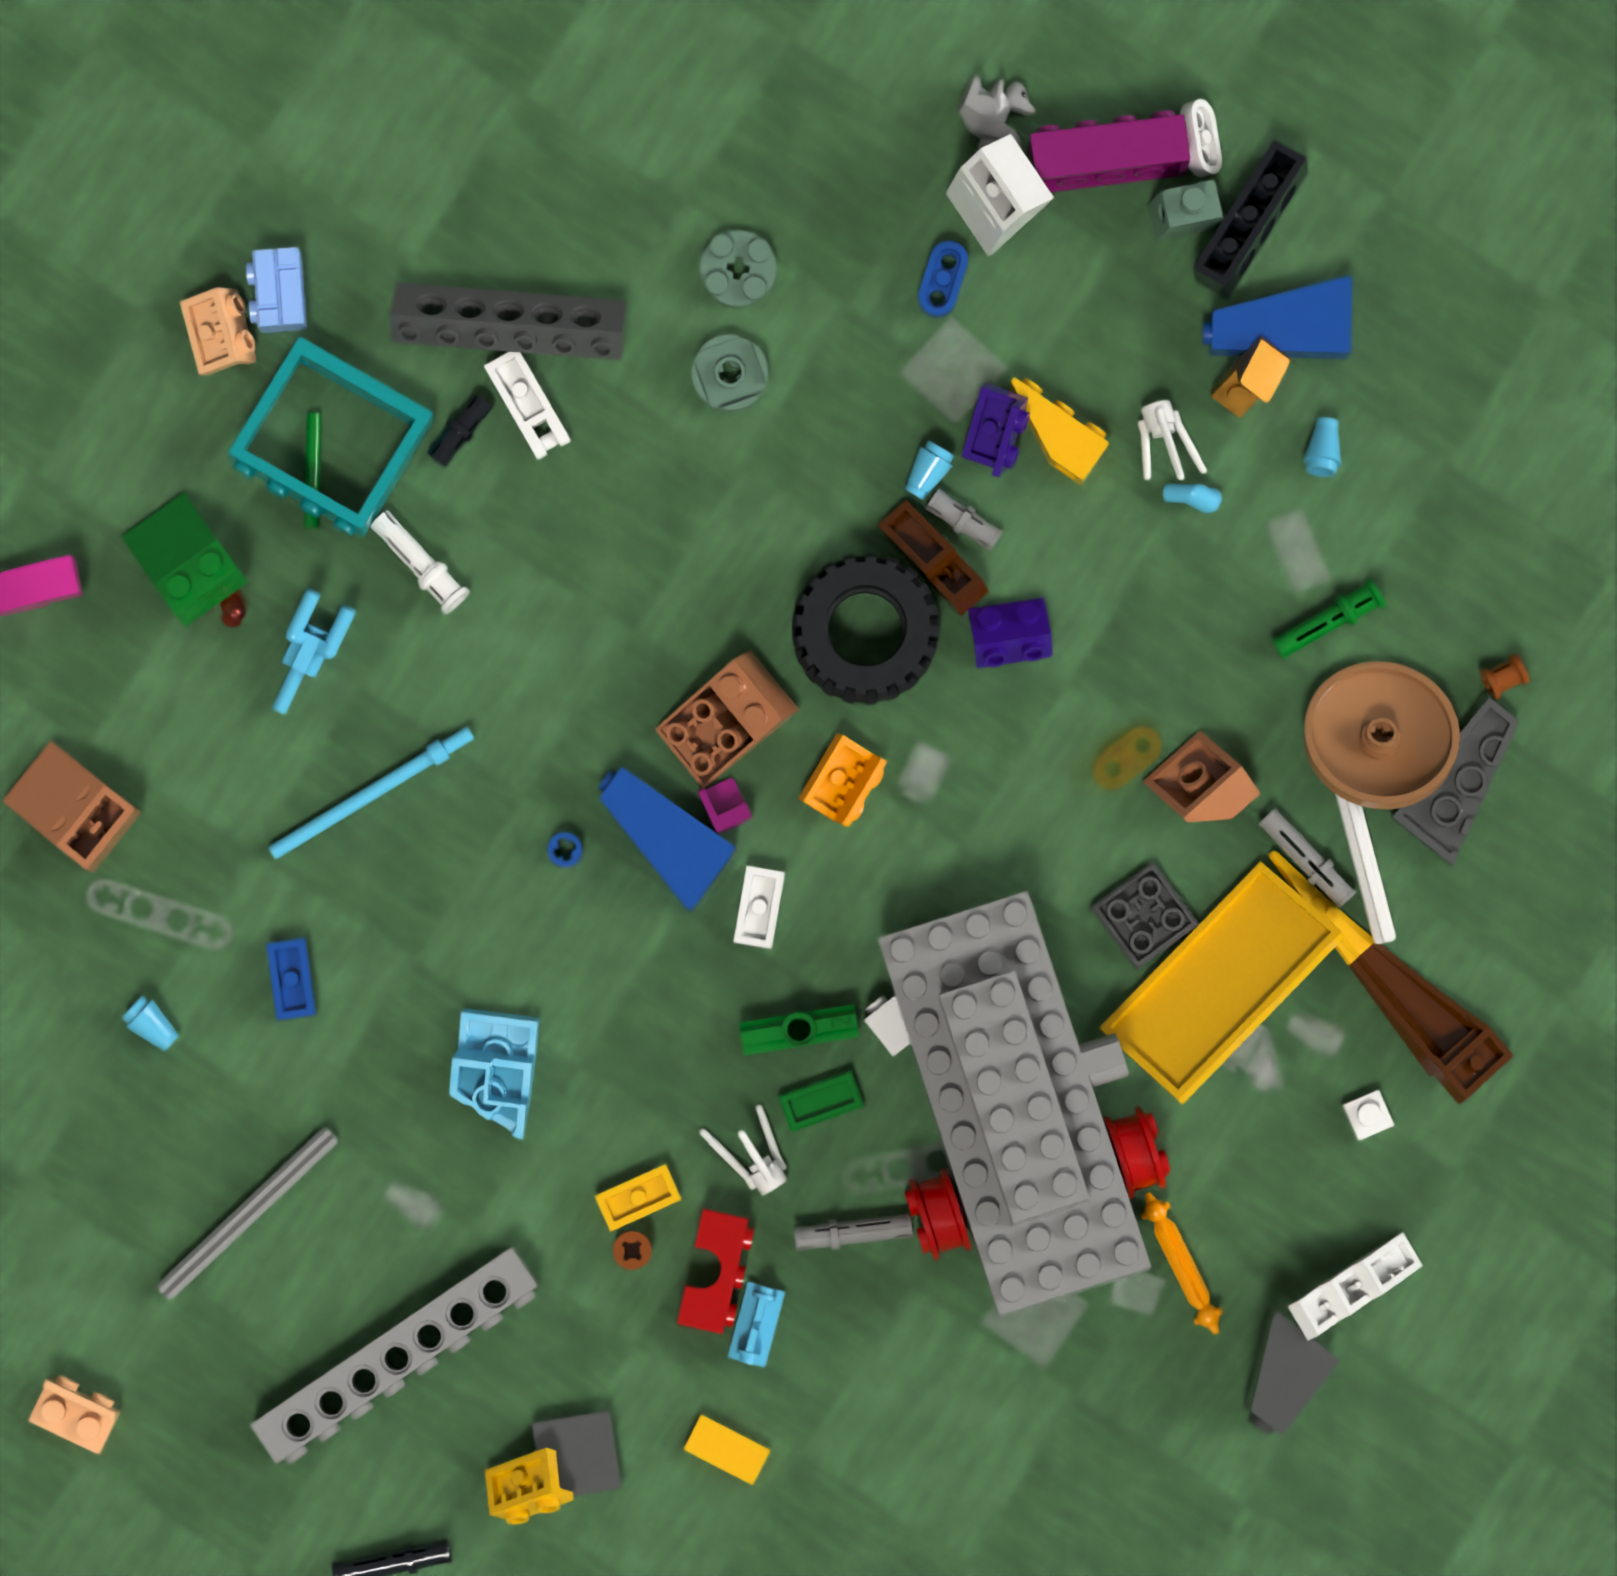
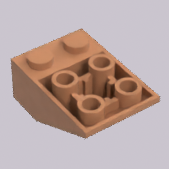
[655,650,799,788]
[2,741,142,873]

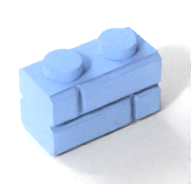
[246,247,307,333]

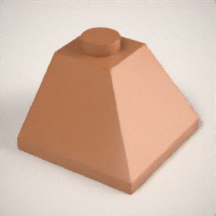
[1143,730,1261,822]

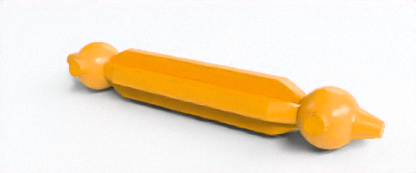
[1141,1192,1223,1335]

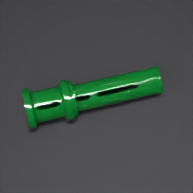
[1271,577,1387,660]

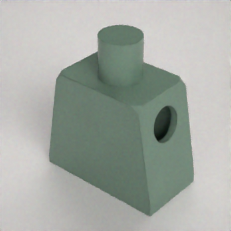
[1148,180,1225,242]

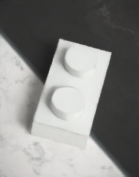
[733,866,785,950]

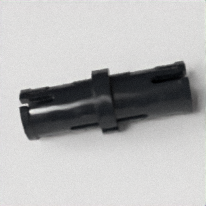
[426,393,493,468]

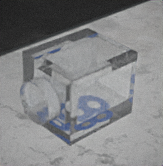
[897,741,953,805]

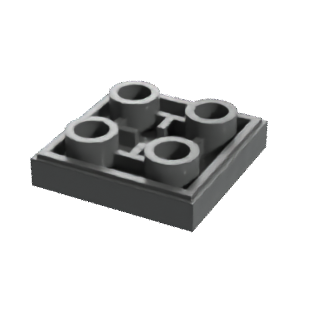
[1090,862,1199,970]
[532,1410,622,1496]

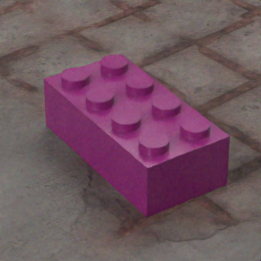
[1027,111,1190,193]

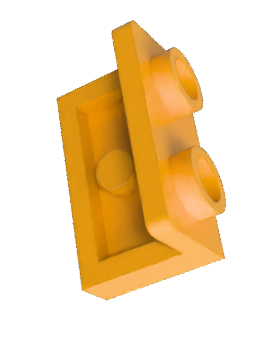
[798,733,887,827]

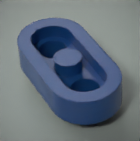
[918,241,968,318]

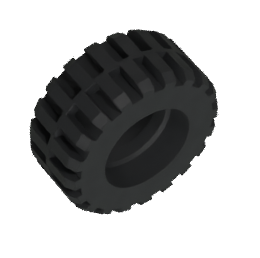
[792,553,940,705]

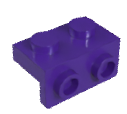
[961,383,1030,478]
[968,597,1053,668]

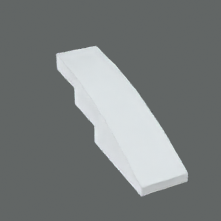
[1288,1232,1423,1341]

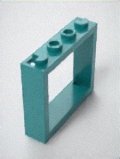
[228,336,434,538]

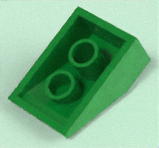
[121,492,248,627]

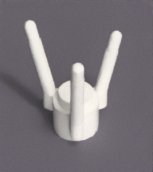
[1137,400,1207,480]
[699,1104,788,1196]

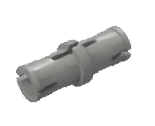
[926,488,1003,552]

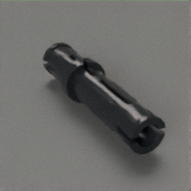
[331,1538,452,1576]

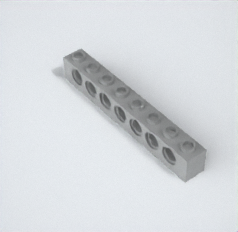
[250,1247,540,1465]

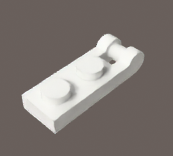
[484,352,571,460]

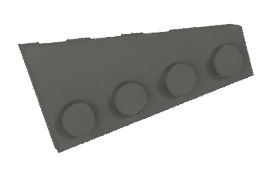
[1391,697,1519,867]

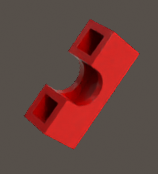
[677,1208,755,1334]

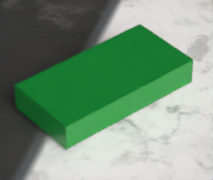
[778,1070,864,1133]

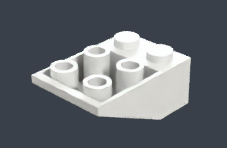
[946,134,1054,256]

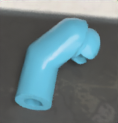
[1163,483,1222,513]

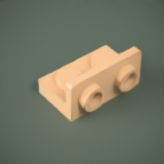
[180,287,256,376]
[28,1375,121,1455]

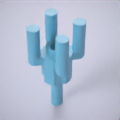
[272,587,356,715]

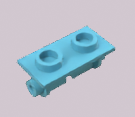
[727,1282,785,1368]

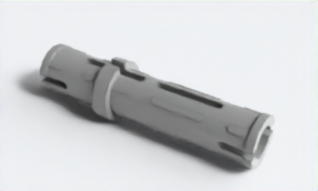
[1258,808,1356,909]
[793,1213,913,1252]

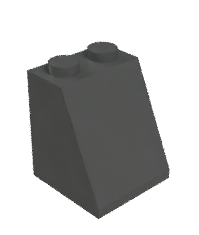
[1244,1309,1341,1436]

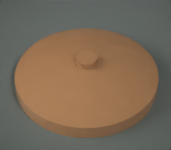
[1303,661,1460,810]

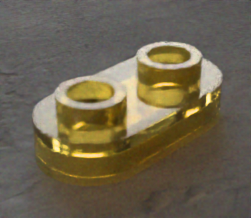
[1092,727,1162,791]

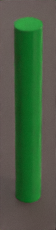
[304,413,322,529]

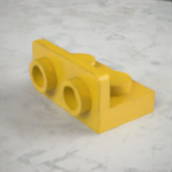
[485,1448,574,1525]

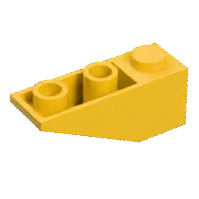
[1009,377,1109,486]

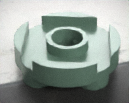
[700,230,777,309]
[691,334,768,413]

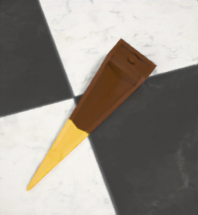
[1268,851,1514,1105]

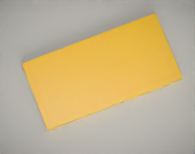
[1099,861,1345,1105]

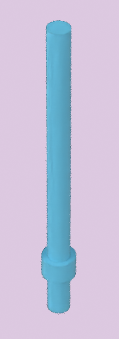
[268,726,475,859]

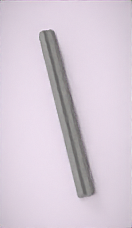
[156,1128,338,1300]

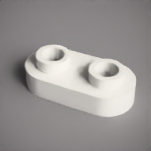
[1180,99,1222,178]

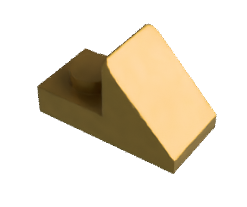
[1210,336,1291,418]

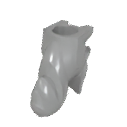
[957,75,1036,149]

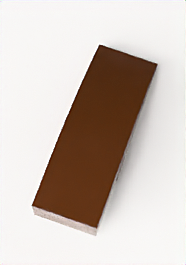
[878,500,989,617]

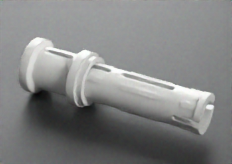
[370,510,470,614]

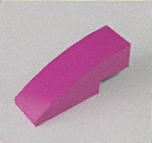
[0,555,83,617]

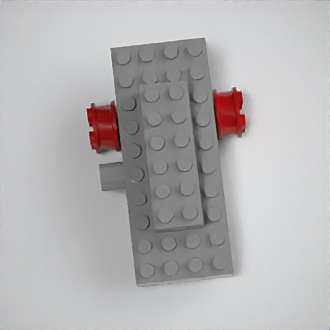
[878,891,1171,1318]

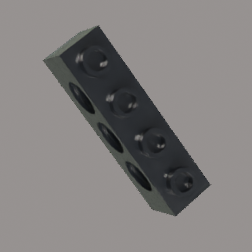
[1193,140,1309,300]

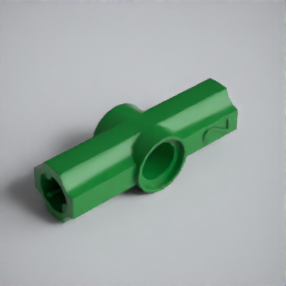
[739,1004,859,1056]

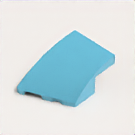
[449,1008,540,1139]

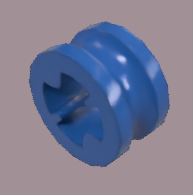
[547,832,583,868]

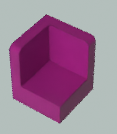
[697,778,752,835]

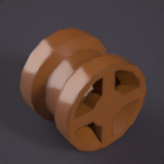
[613,1231,653,1270]

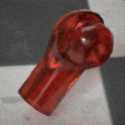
[220,590,247,628]

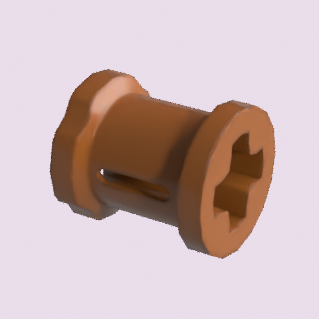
[1479,653,1530,701]

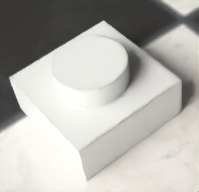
[1342,1090,1395,1141]

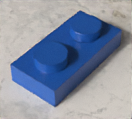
[266,938,317,1021]

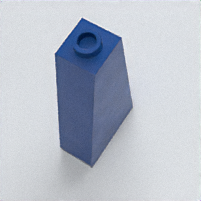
[1202,276,1352,359]
[598,766,736,913]

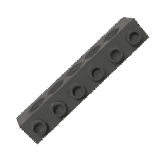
[390,282,626,360]

